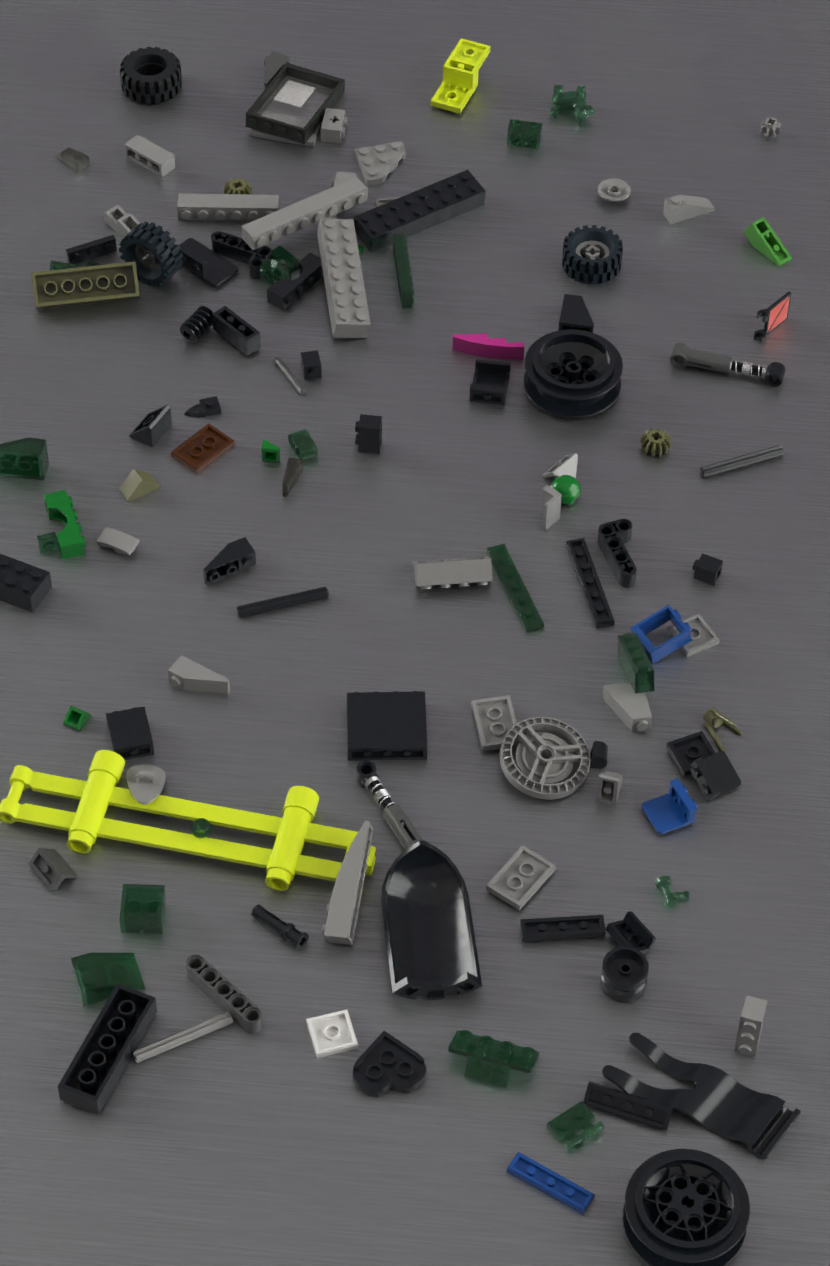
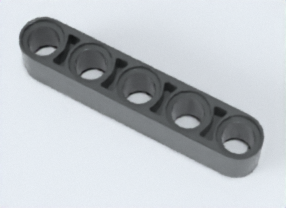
[186,954,263,1034]

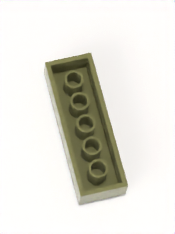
[31,261,140,309]

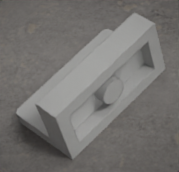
[541,485,562,530]

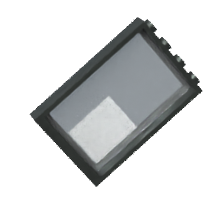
[245,63,345,144]

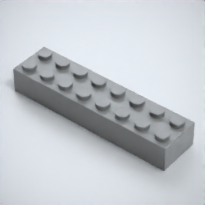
[317,218,371,338]

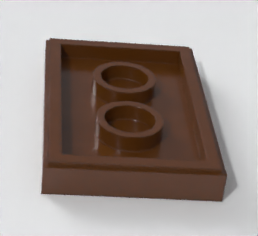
[171,423,235,474]

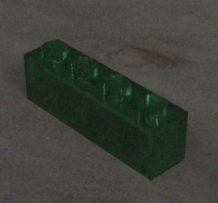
[618,633,655,694]

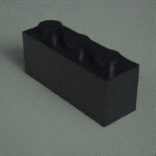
[212,306,261,356]

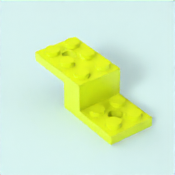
[430,38,491,114]

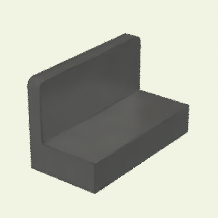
[28,848,77,891]

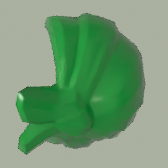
[550,475,581,505]

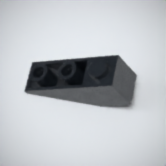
[203,537,256,584]

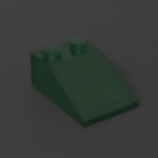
[0,438,49,480]
[71,952,145,1006]

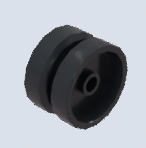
[601,946,649,1002]

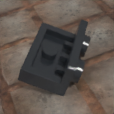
[605,911,656,955]

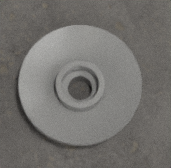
[597,178,631,202]

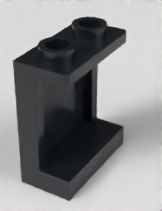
[469,359,511,406]
[106,706,154,760]

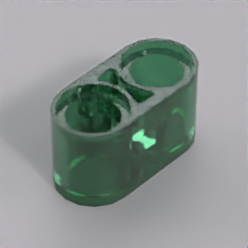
[288,429,318,462]

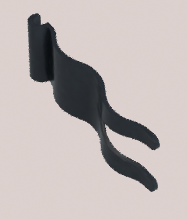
[602,1033,801,1160]

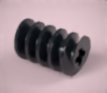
[180,306,213,343]

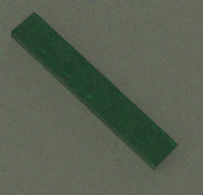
[487,544,544,633]

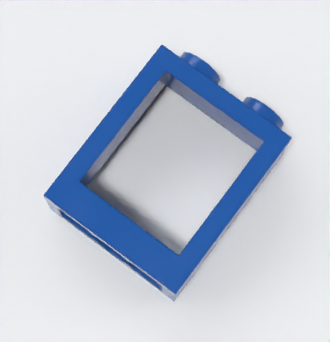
[630,605,692,664]

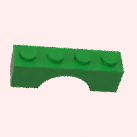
[44,490,86,560]

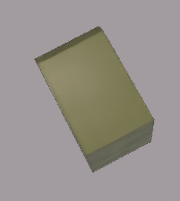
[119,469,160,502]

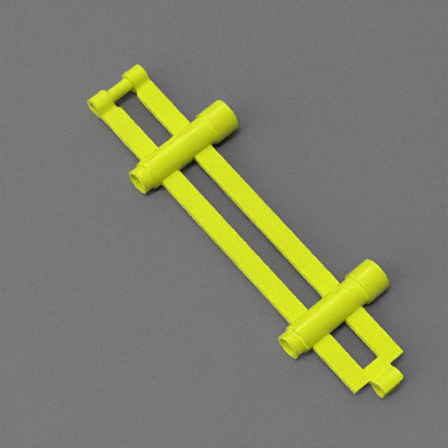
[0,750,376,891]

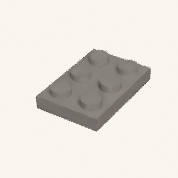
[471,695,520,751]
[486,845,556,911]

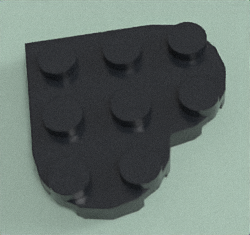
[353,1031,426,1097]

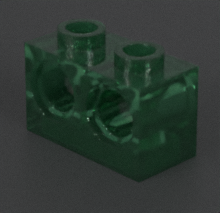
[507,119,543,149]

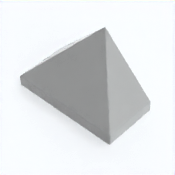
[543,453,578,479]

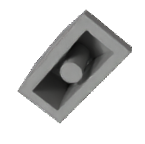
[596,771,623,806]

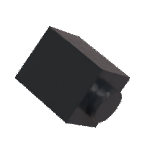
[301,350,322,380]
[692,553,723,586]

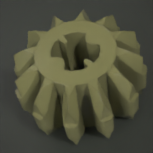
[224,178,252,194]
[640,428,671,457]

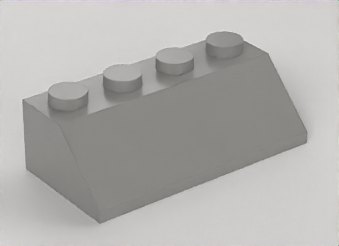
[413,556,492,589]

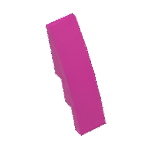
[452,333,524,360]

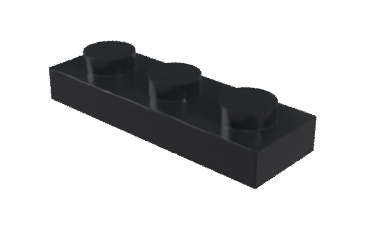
[66,235,117,266]

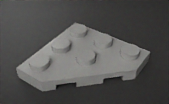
[354,141,406,186]

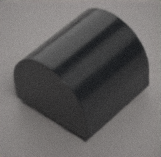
[590,741,608,769]

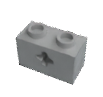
[321,108,348,143]

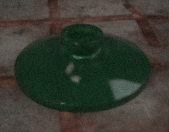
[260,259,291,284]

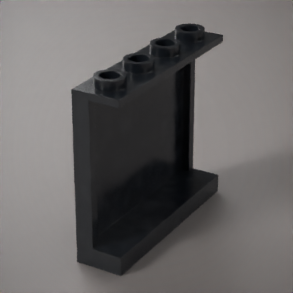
[347,691,427,761]

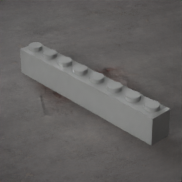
[242,177,368,250]

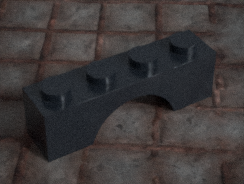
[267,253,323,311]

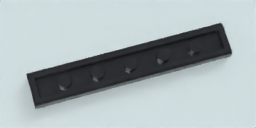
[566,538,615,629]

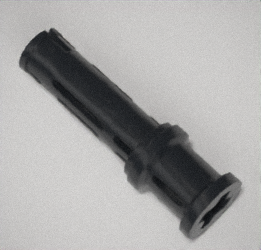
[251,904,309,950]

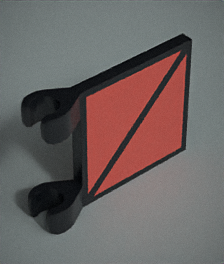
[754,291,791,343]

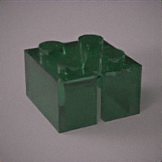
[119,884,166,934]

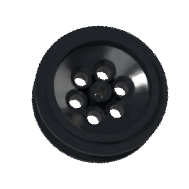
[524,329,623,418]
[623,1149,750,1266]

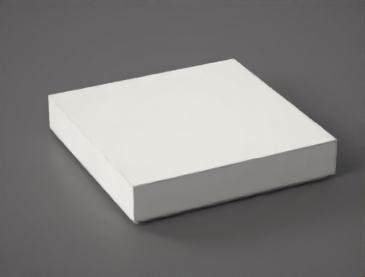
[306,1009,358,1058]

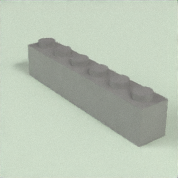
[177,193,279,221]

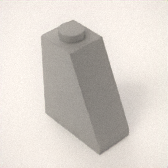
[603,681,652,731]

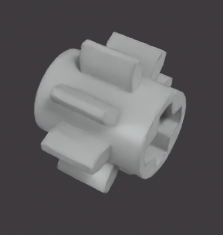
[761,117,781,138]

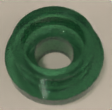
[191,818,212,838]

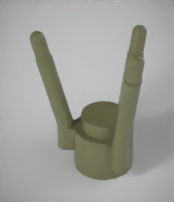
[703,707,742,752]

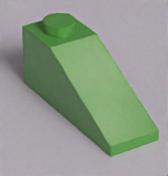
[743,217,792,267]

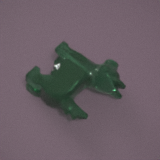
[550,85,594,126]

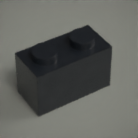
[355,414,382,454]

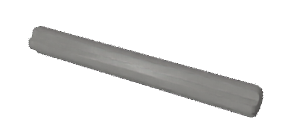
[133,1012,233,1063]

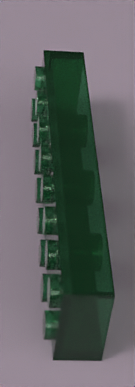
[393,234,414,308]

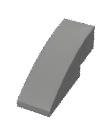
[103,204,140,237]

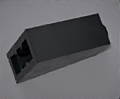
[558,294,594,333]

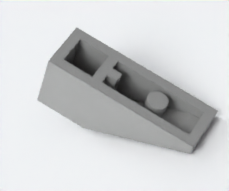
[663,194,715,224]
[168,655,230,694]

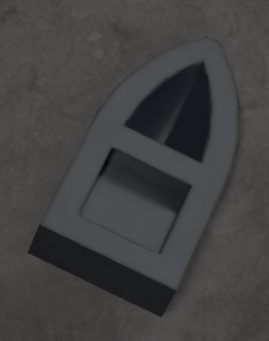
[184,396,221,418]

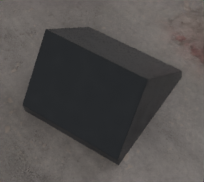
[129,405,172,447]

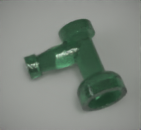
[655,876,690,908]

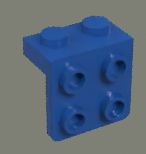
[642,778,698,835]

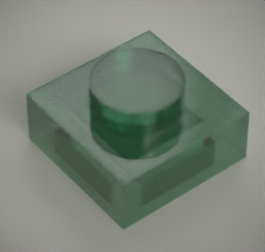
[37,532,58,554]

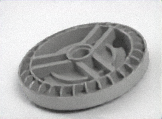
[500,717,590,800]

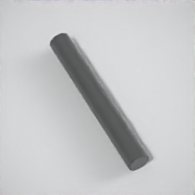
[274,357,306,395]

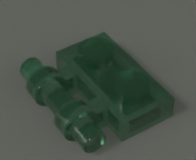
[547,1101,605,1152]

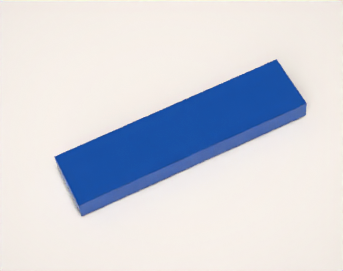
[507,1152,595,1215]

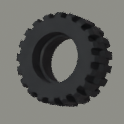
[120,47,182,105]

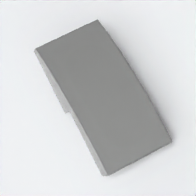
[96,527,140,556]

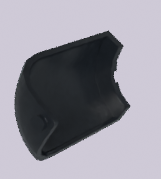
[381,840,482,1000]

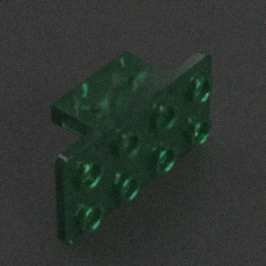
[448,1030,539,1087]

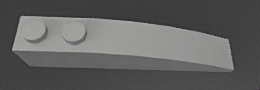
[322,821,374,945]

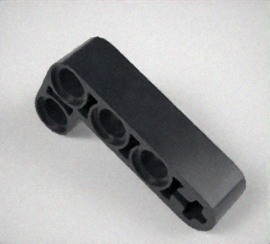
[211,231,272,280]
[597,519,637,588]

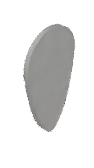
[126,764,166,805]

